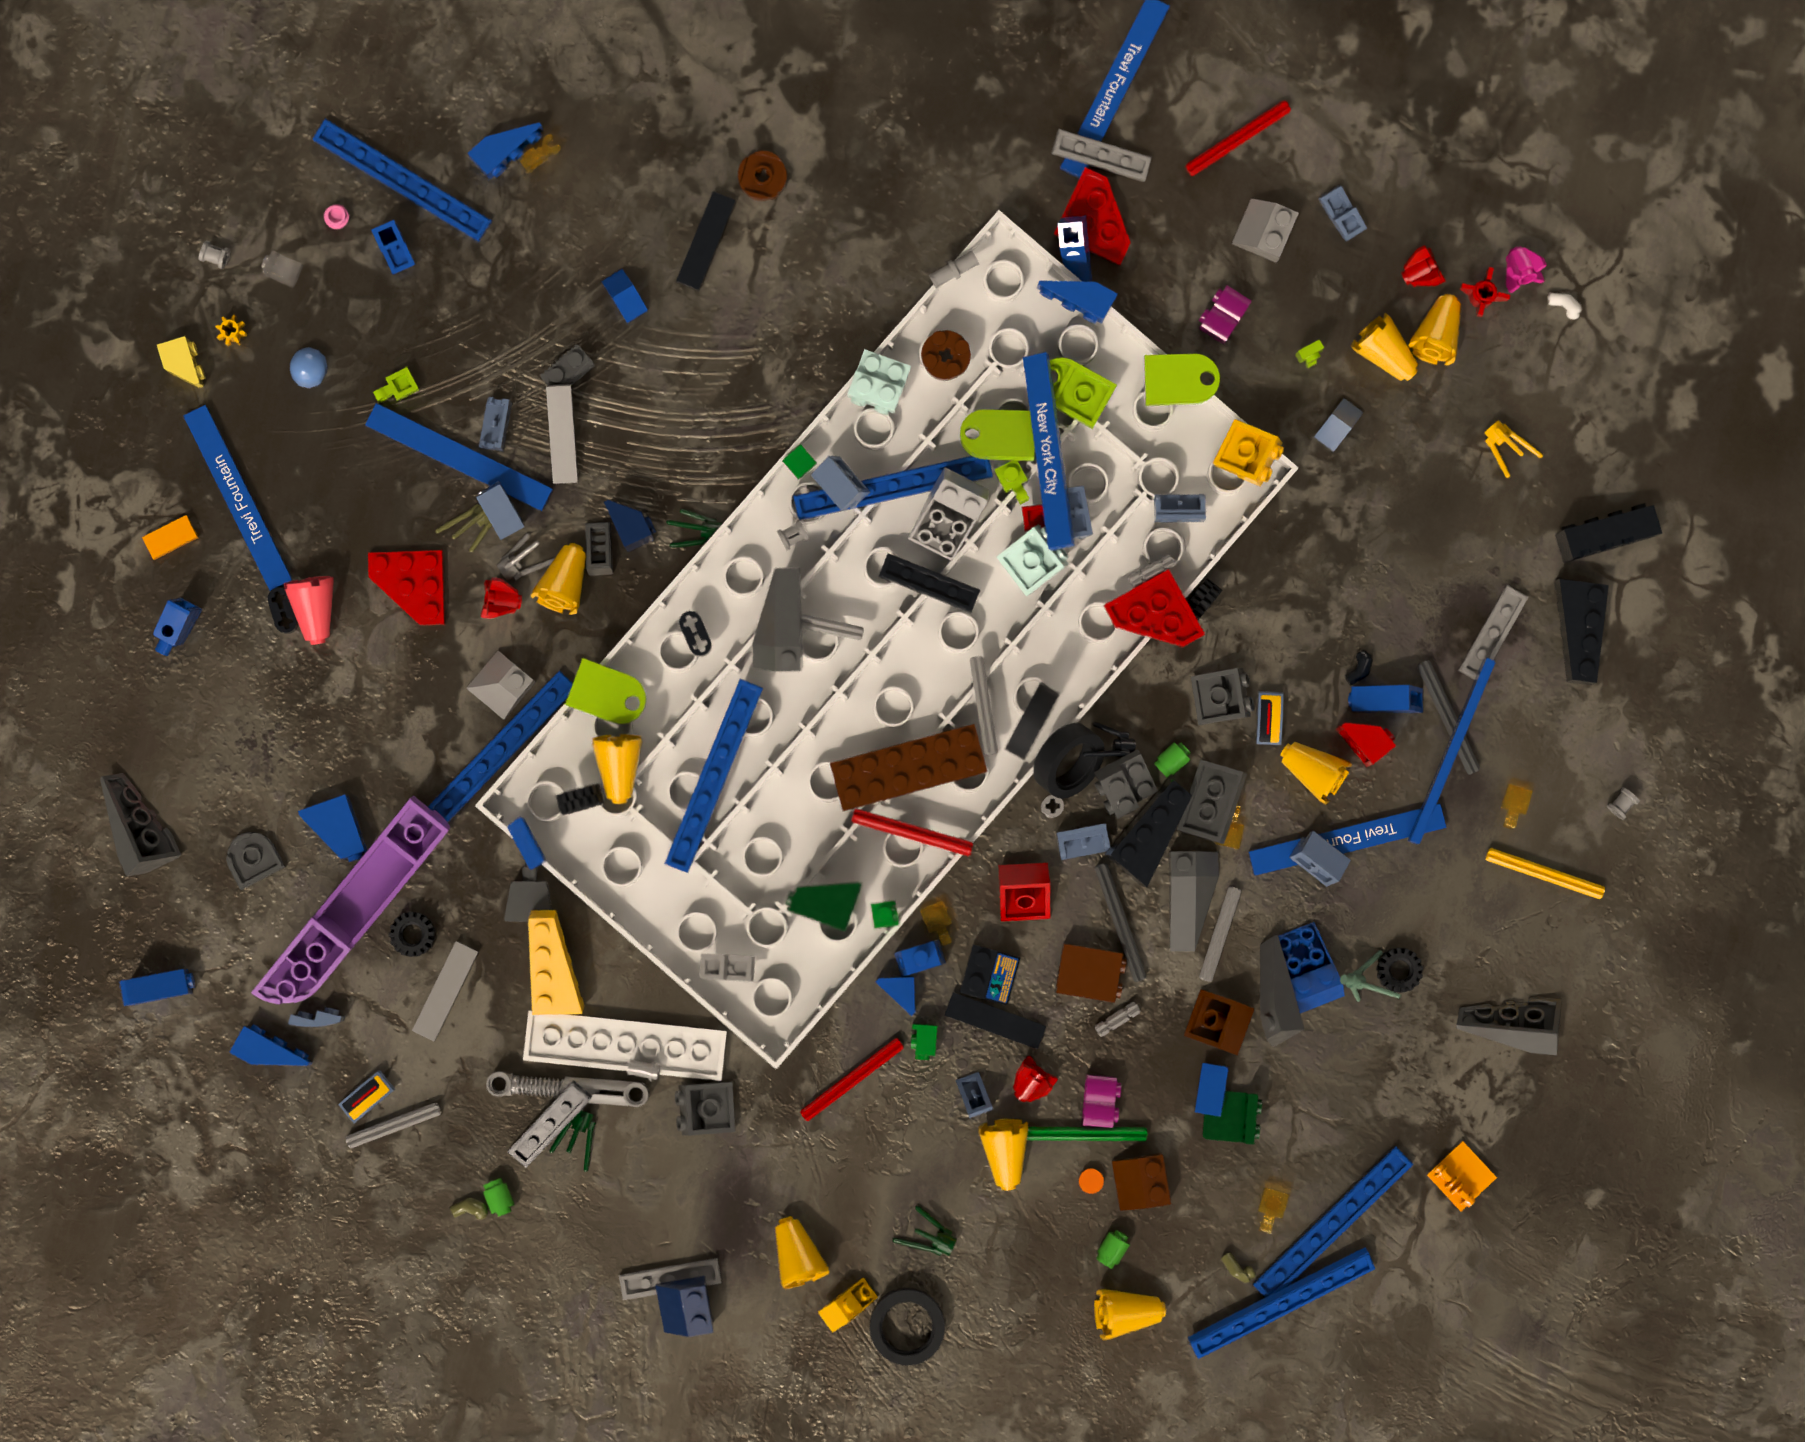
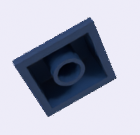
[604,500,656,552]
[655,1275,713,1337]

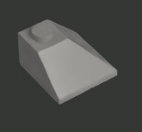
[466,651,536,720]

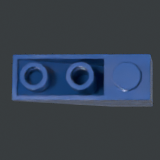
[467,123,544,179]
[1057,216,1092,282]
[1037,281,1117,324]
[229,1024,313,1066]

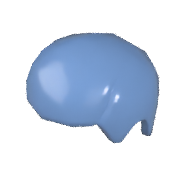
[290,347,327,388]

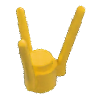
[1484,420,1543,478]

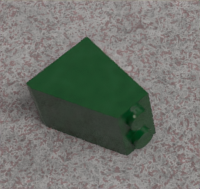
[785,882,862,932]

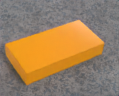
[142,515,199,560]

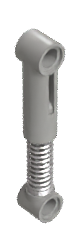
[486,1071,650,1107]

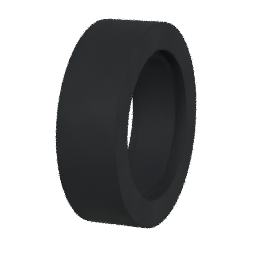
[1005,683,1060,760]
[1033,723,1105,799]
[870,1288,945,1366]

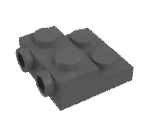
[1191,668,1254,725]
[1094,749,1158,819]
[675,1082,735,1136]

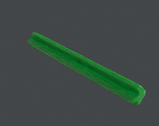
[1027,1127,1147,1141]

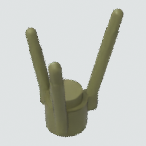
[436,504,492,552]

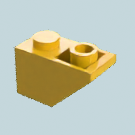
[818,1277,878,1332]

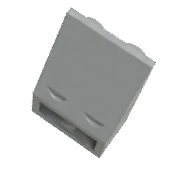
[908,467,989,561]

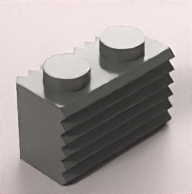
[541,345,594,386]

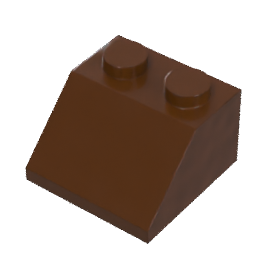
[1184,989,1254,1055]
[1112,1153,1171,1211]

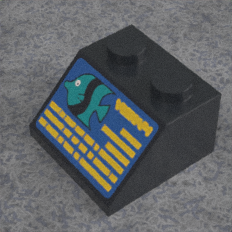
[960,944,1020,1005]

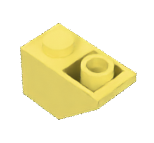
[157,336,205,388]

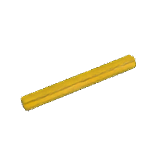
[1486,848,1605,899]

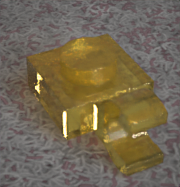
[520,134,561,174]
[1501,784,1533,830]
[1214,806,1244,849]
[920,901,952,946]
[1257,1188,1289,1234]

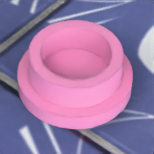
[324,204,349,229]

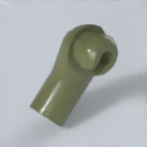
[450,1197,488,1220]
[1221,1252,1256,1283]

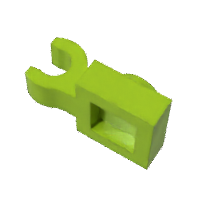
[1295,339,1324,368]
[373,367,419,403]
[994,460,1029,505]

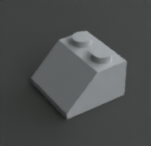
[1232,199,1299,263]

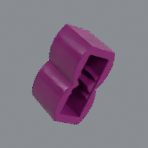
[1199,285,1252,345]
[1082,1074,1121,1128]

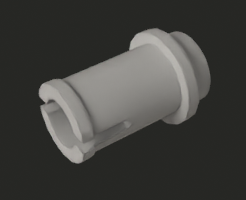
[627,1059,660,1081]

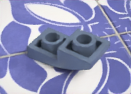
[288,1007,345,1027]

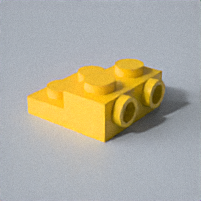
[1213,419,1283,487]

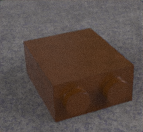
[1055,944,1127,1003]

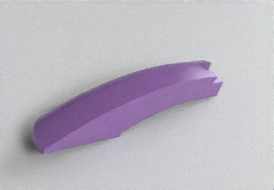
[251,796,450,1004]

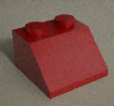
[1336,723,1396,767]
[998,863,1050,921]

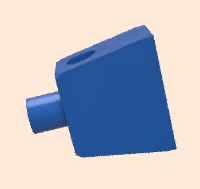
[153,598,202,656]
[894,940,946,977]

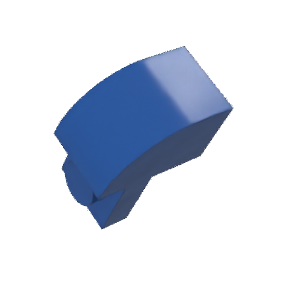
[371,220,415,274]

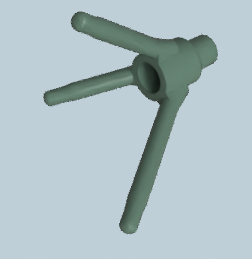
[1340,950,1401,1002]

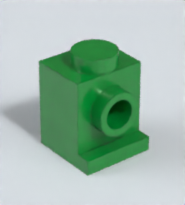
[871,901,899,929]
[911,1024,937,1060]

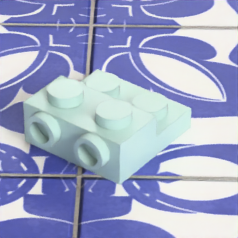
[847,349,911,415]
[997,525,1069,596]

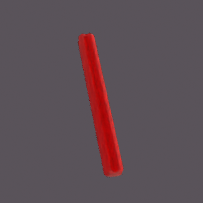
[1185,100,1291,176]
[852,809,973,856]
[800,1038,904,1121]

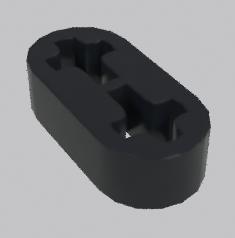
[268,587,298,634]
[679,611,712,657]

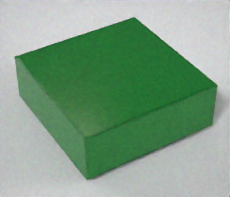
[782,444,817,480]

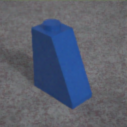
[1348,685,1423,713]
[298,795,368,862]
[119,969,195,1006]

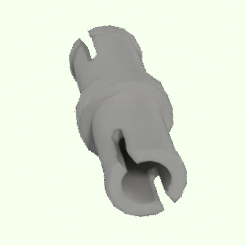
[929,250,979,289]

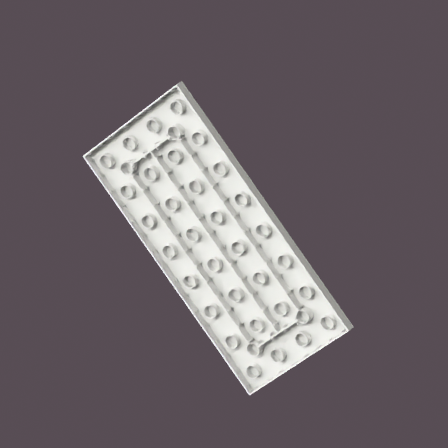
[475,210,1298,1069]

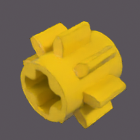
[215,315,247,347]

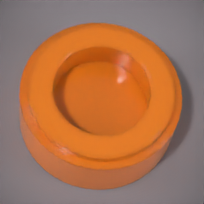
[1078,1168,1104,1194]

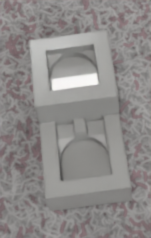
[700,953,755,982]

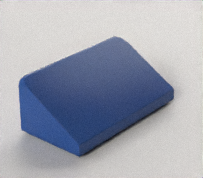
[508,817,546,870]
[1194,1063,1228,1117]

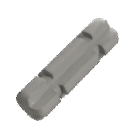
[1128,554,1176,588]
[1095,1002,1141,1037]

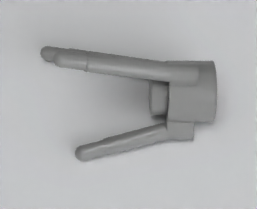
[496,533,555,580]

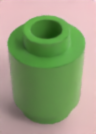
[1154,742,1191,778]
[483,1178,515,1217]
[1096,1230,1130,1269]

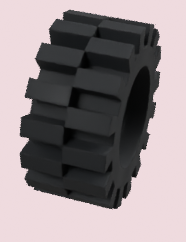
[1188,578,1222,620]
[556,784,605,815]
[389,912,436,957]
[1376,948,1423,993]

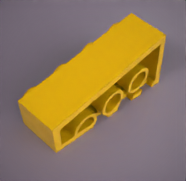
[528,910,584,1015]

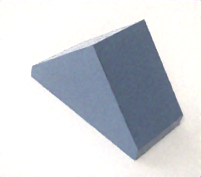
[1314,398,1363,452]
[955,1072,993,1118]

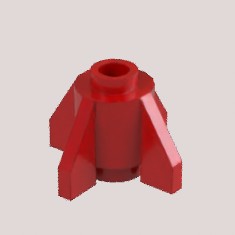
[1401,245,1446,288]
[1460,267,1510,317]
[480,577,522,619]
[1013,1055,1058,1102]

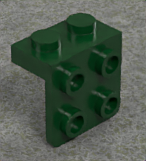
[1202,1091,1262,1145]

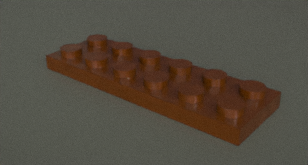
[830,724,988,812]

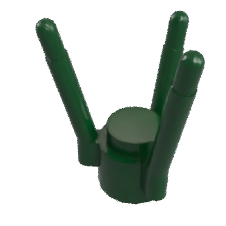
[666,509,722,548]
[549,1110,596,1172]
[892,1206,957,1256]

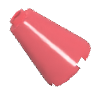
[284,576,334,645]

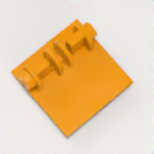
[1427,1141,1497,1211]

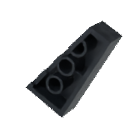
[1555,503,1662,563]
[1554,579,1609,685]
[1105,779,1192,888]

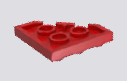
[1054,167,1131,266]
[368,550,445,626]
[1103,569,1205,647]

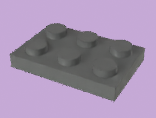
[1177,759,1247,844]

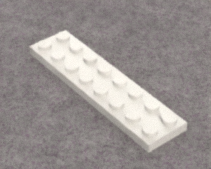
[523,1010,727,1081]

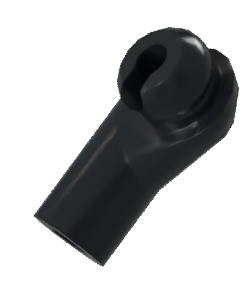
[1344,650,1373,686]

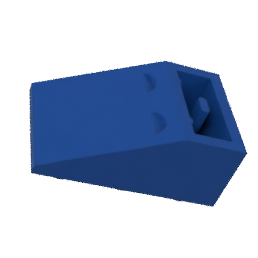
[1278,922,1345,1014]

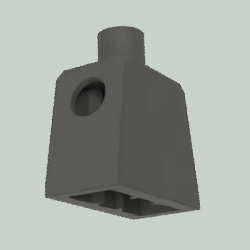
[504,867,553,922]

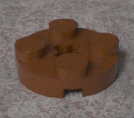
[738,151,787,201]
[921,330,971,381]

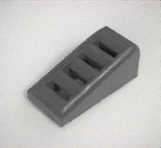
[585,522,613,576]

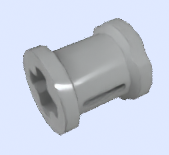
[199,240,230,269]
[777,520,809,550]
[1607,787,1640,820]
[1041,795,1064,818]

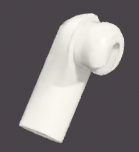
[1548,293,1582,319]

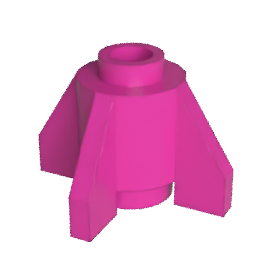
[1506,246,1547,293]

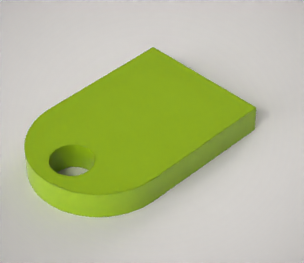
[1144,354,1220,406]
[1050,358,1117,429]
[960,409,1035,461]
[565,658,646,724]

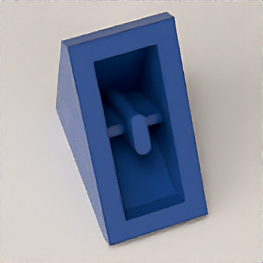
[601,269,648,323]
[876,977,915,1016]

